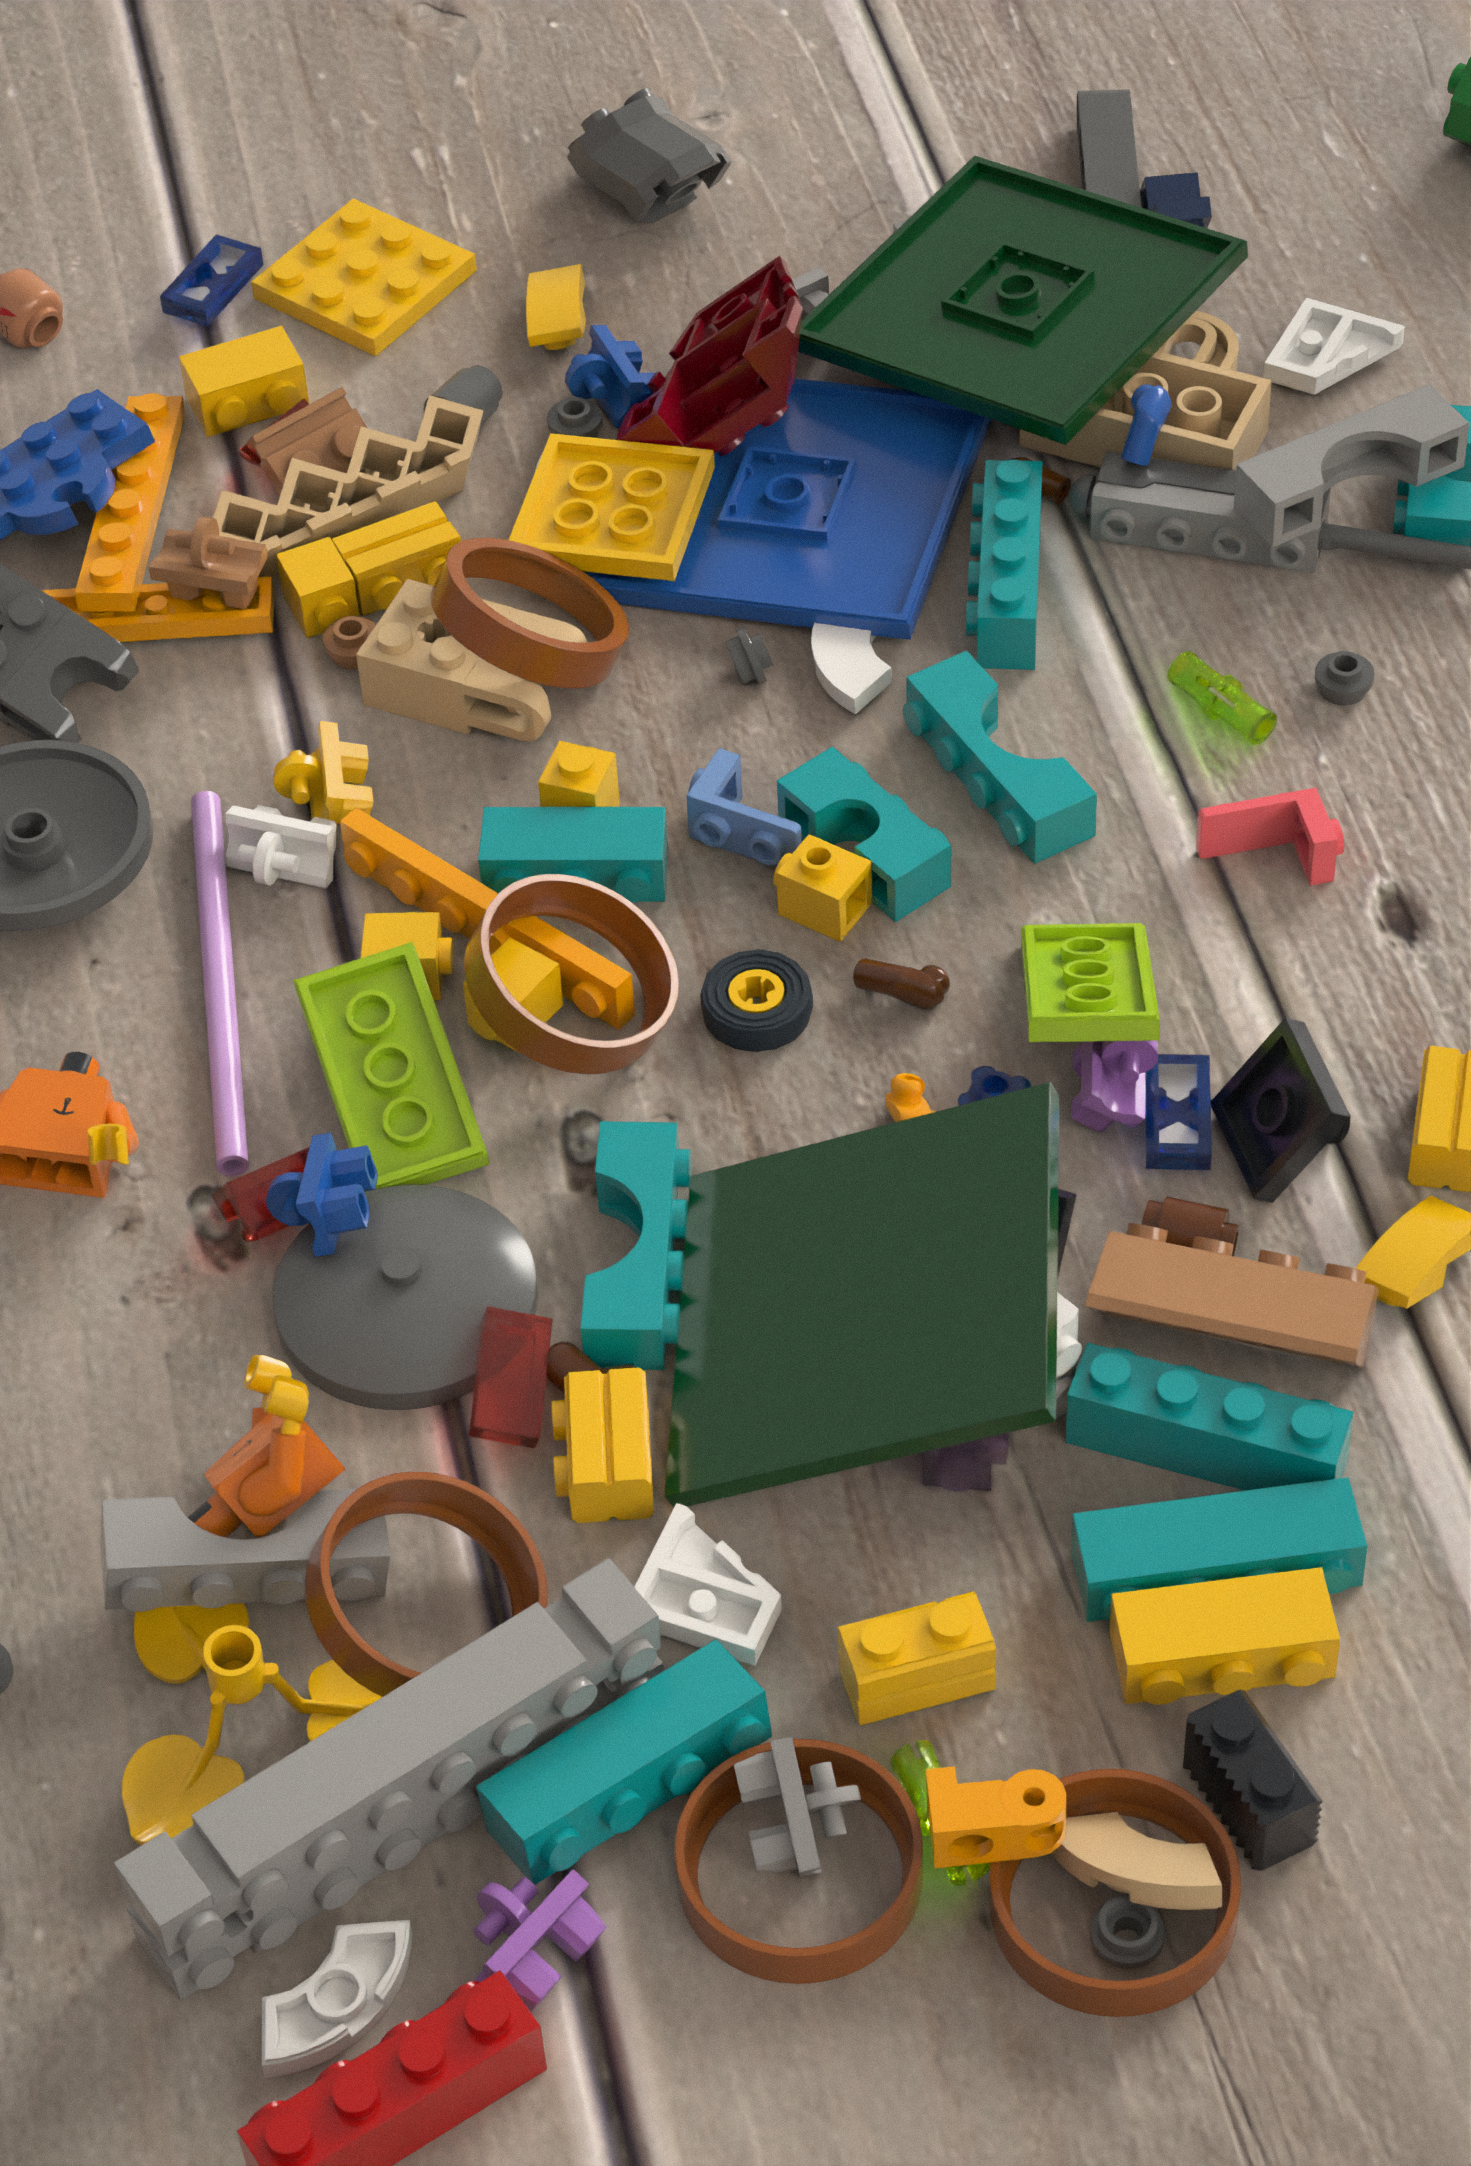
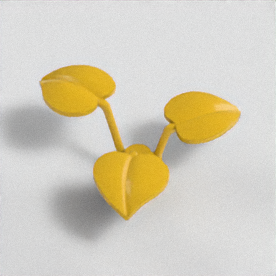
[122,1603,382,1845]

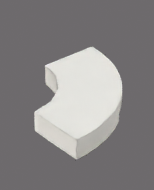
[811,623,892,714]
[262,1920,412,2078]

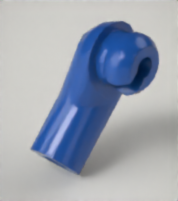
[1121,384,1172,466]

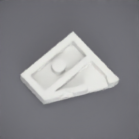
[1263,298,1405,395]
[634,1503,782,1666]

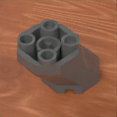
[567,88,732,223]

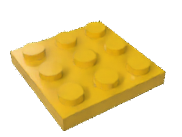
[251,198,477,356]
[509,433,715,581]

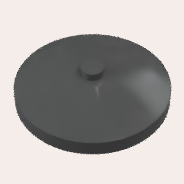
[0,740,154,931]
[273,1185,538,1410]

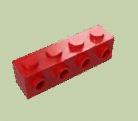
[237,1970,547,2166]

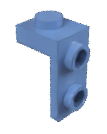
[686,748,802,867]

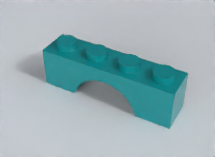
[903,650,1097,864]
[580,1121,691,1370]

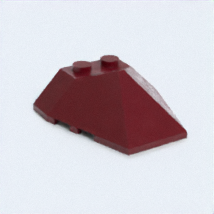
[616,255,803,456]

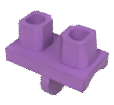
[1071,1041,1158,1132]
[473,1869,607,2012]

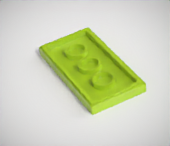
[1021,923,1160,1042]
[293,942,490,1192]

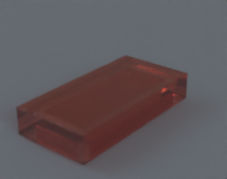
[469,1306,553,1448]

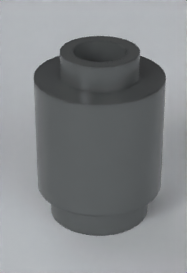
[423,365,503,426]

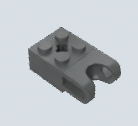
[0,564,139,743]

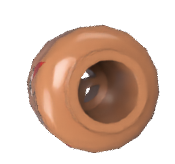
[0,268,63,349]

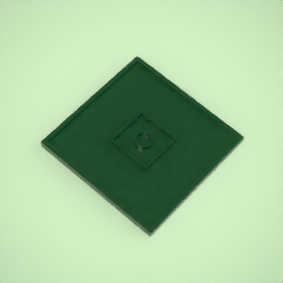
[798,156,1248,445]
[664,1082,1059,1507]

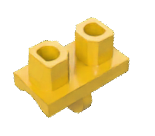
[273,721,373,824]

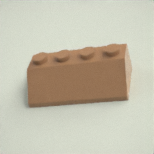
[1085,1223,1379,1369]

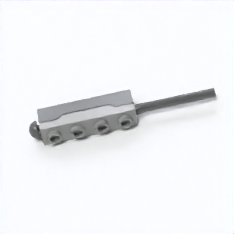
[1069,451,1471,573]

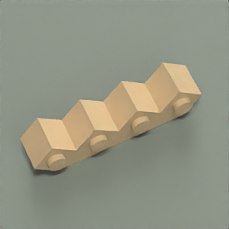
[213,395,483,579]

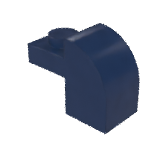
[1140,172,1212,228]

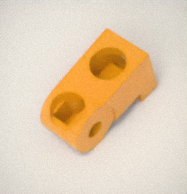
[925,1766,1066,1869]

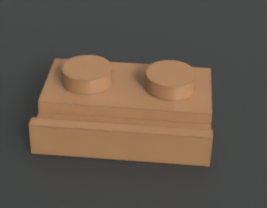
[246,387,367,497]

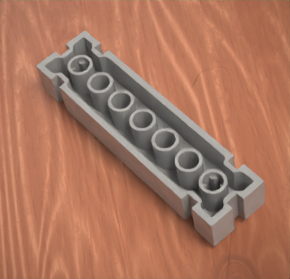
[114,1558,664,2001]

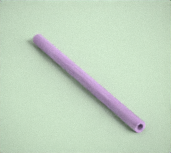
[191,791,249,1176]

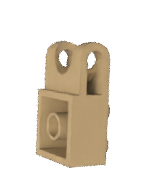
[356,579,588,741]

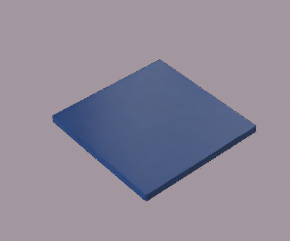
[583,378,991,640]

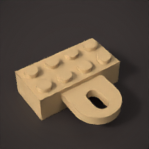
[1019,311,1272,471]

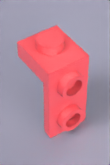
[1196,788,1344,886]

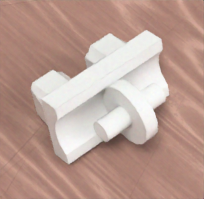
[225,805,337,888]

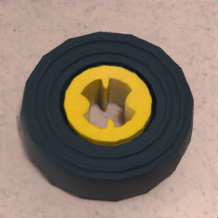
[700,949,813,1052]

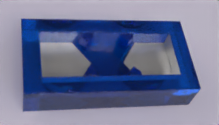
[160,234,264,327]
[1145,1054,1212,1170]

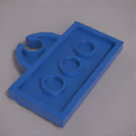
[0,389,155,540]

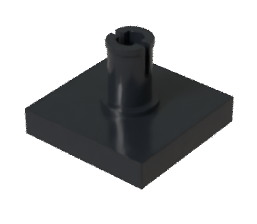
[1209,1017,1351,1203]

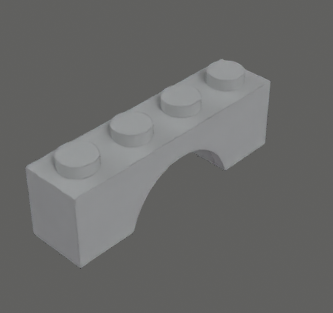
[1234,384,1469,547]
[100,1489,390,1612]

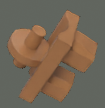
[148,516,268,609]

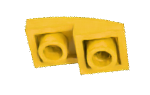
[526,264,586,350]
[1356,1196,1471,1309]

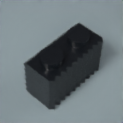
[1183,1690,1323,1871]

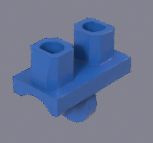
[565,325,656,428]
[266,1132,378,1257]

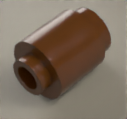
[1142,1197,1239,1256]

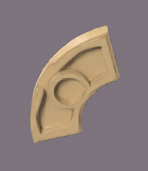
[1051,1812,1222,1910]

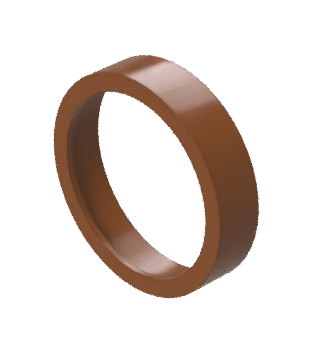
[430,537,629,689]
[464,874,679,1074]
[305,1472,548,1697]
[675,1739,923,1984]
[989,1769,1241,2017]

